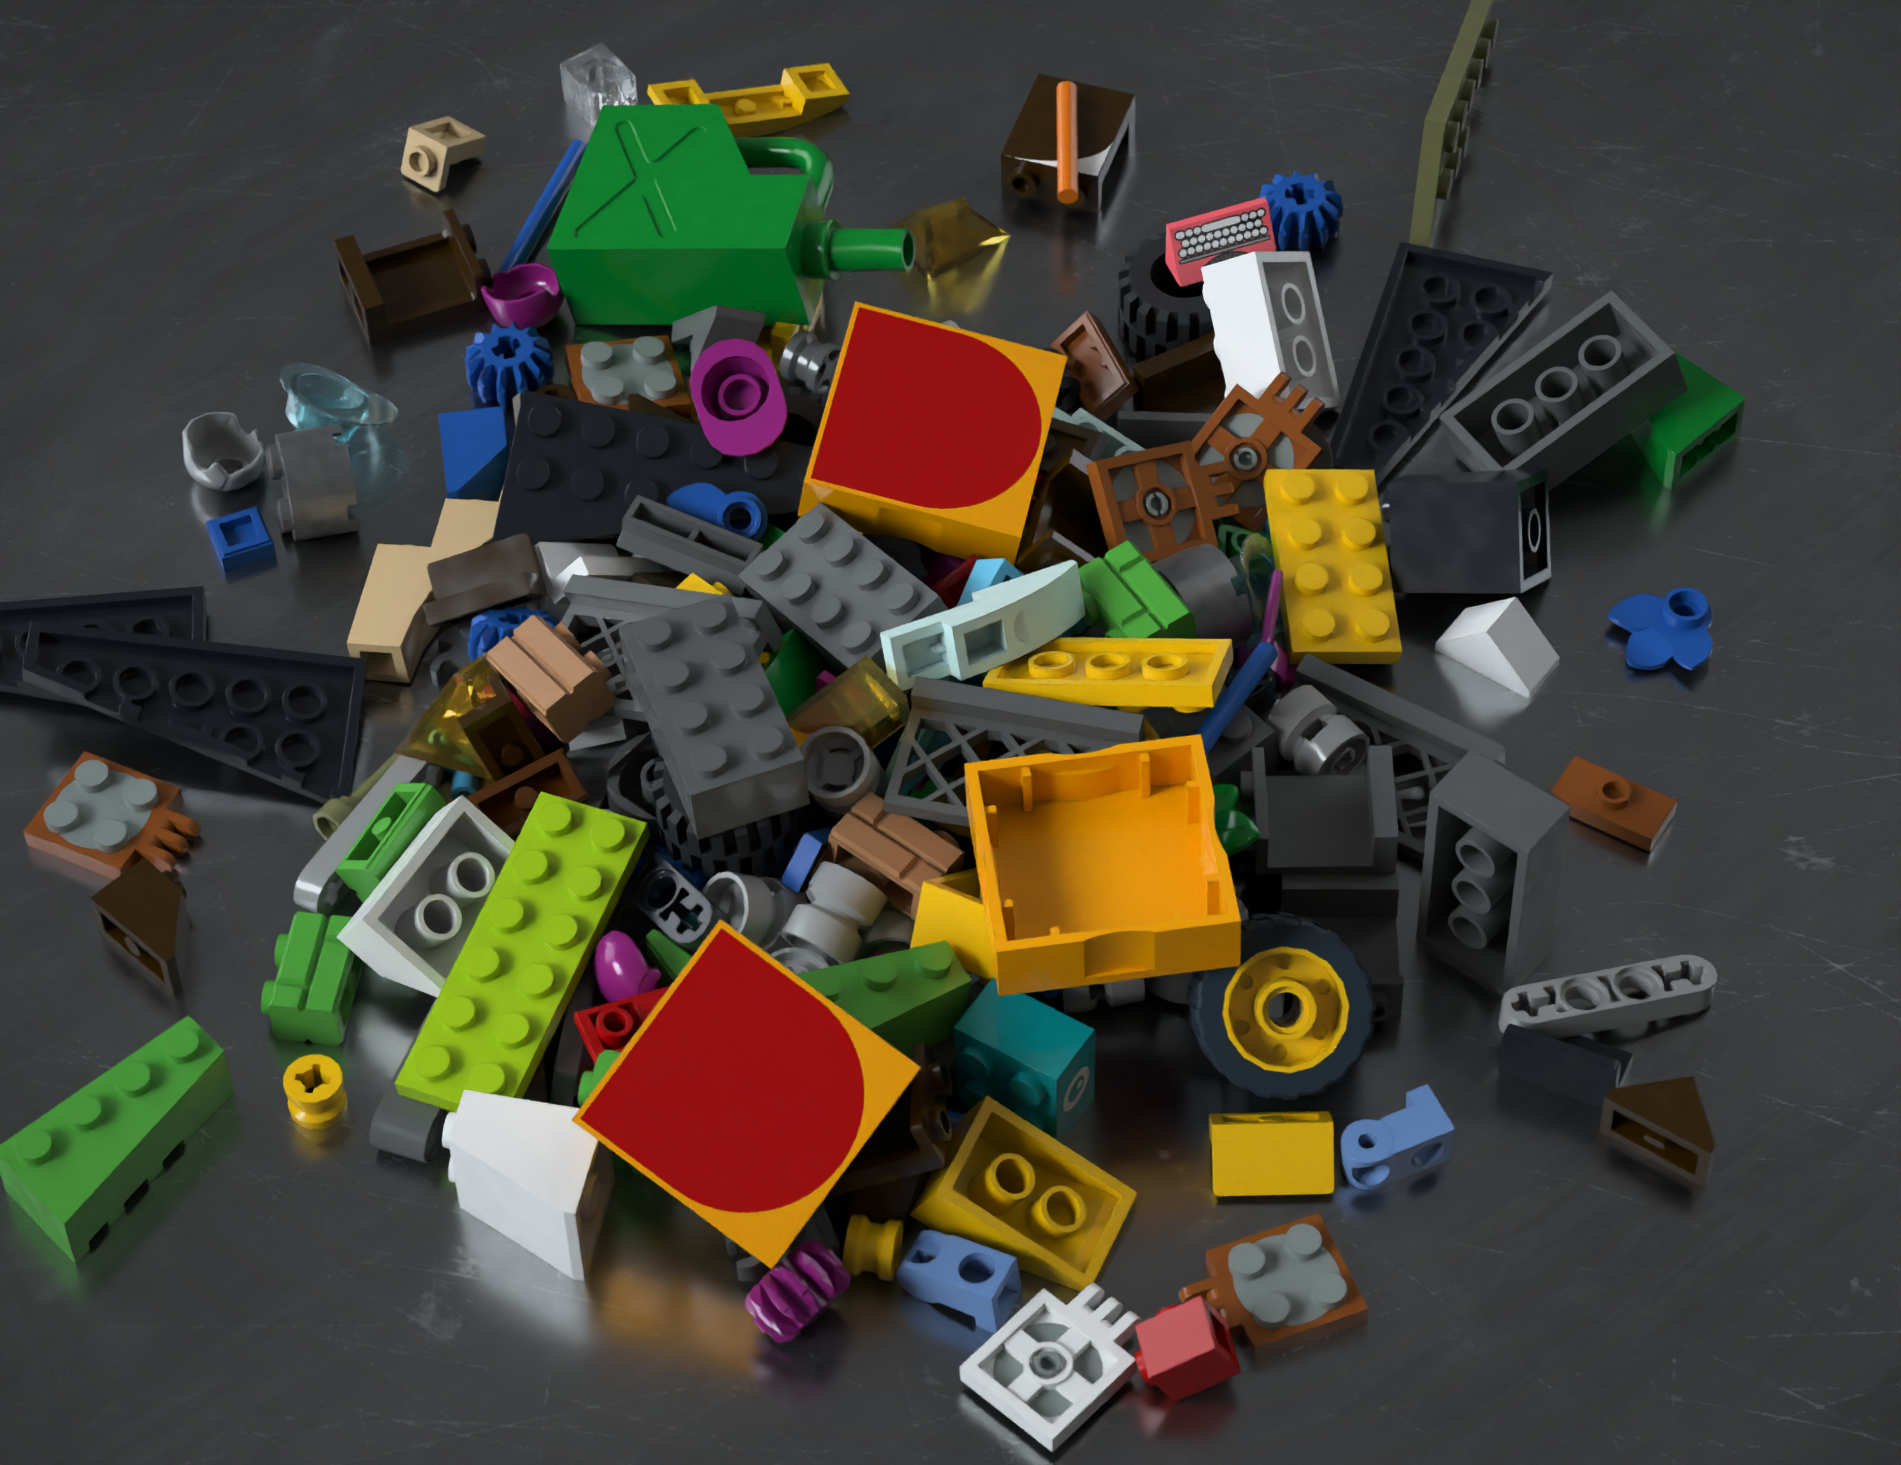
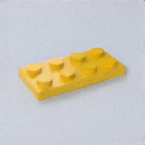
[1263,469,1402,664]
[983,637,1233,713]

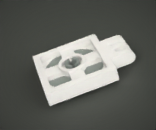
[960,1283,1142,1453]

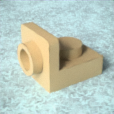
[401,116,486,192]

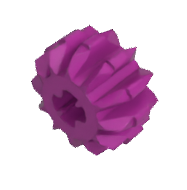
[744,1240,851,1343]

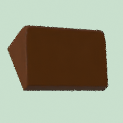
[466,748,590,839]

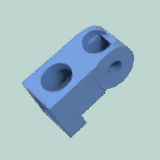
[1340,1084,1456,1190]
[896,1230,1022,1334]

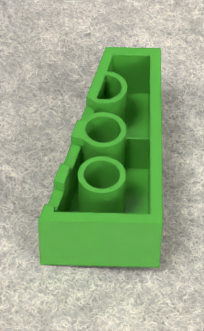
[796,941,972,1057]
[0,1015,234,1264]

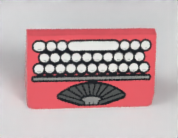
[1165,197,1276,286]

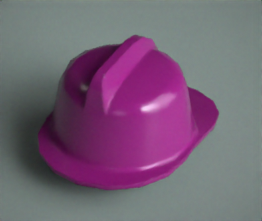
[689,338,788,457]

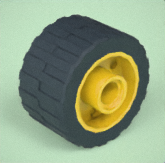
[1187,912,1376,1100]

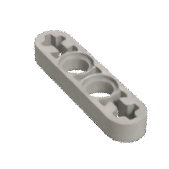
[294,741,446,916]
[1498,954,1718,1039]

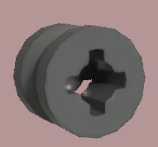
[780,330,842,395]

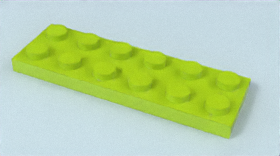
[395,791,650,1113]

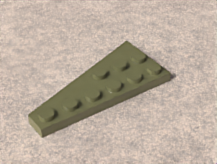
[1409,0,1499,248]

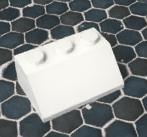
[1201,252,1342,413]
[337,795,515,998]

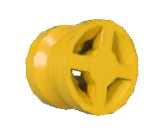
[283,1054,348,1130]
[843,1214,903,1282]

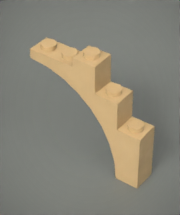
[347,488,581,683]

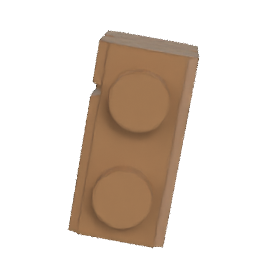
[486,614,616,744]
[826,791,965,921]

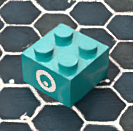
[954,978,1095,1143]

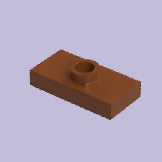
[1050,310,1140,422]
[1550,756,1677,852]

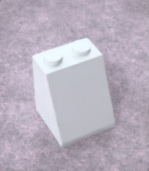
[442,1090,615,1281]

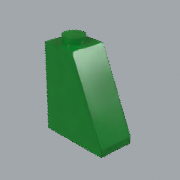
[1630,349,1746,491]

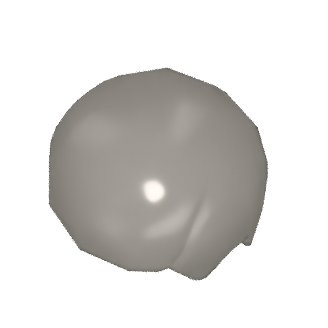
[182,412,266,491]

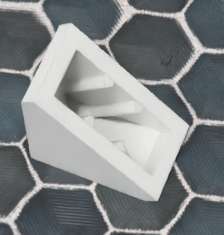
[1435,597,1560,699]

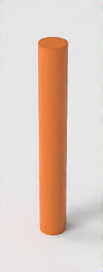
[1057,81,1078,204]

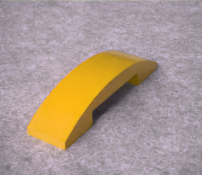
[647,63,850,137]

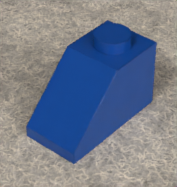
[438,406,516,501]

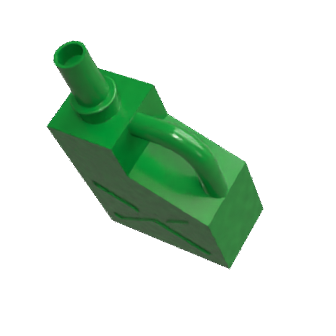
[546,104,915,325]

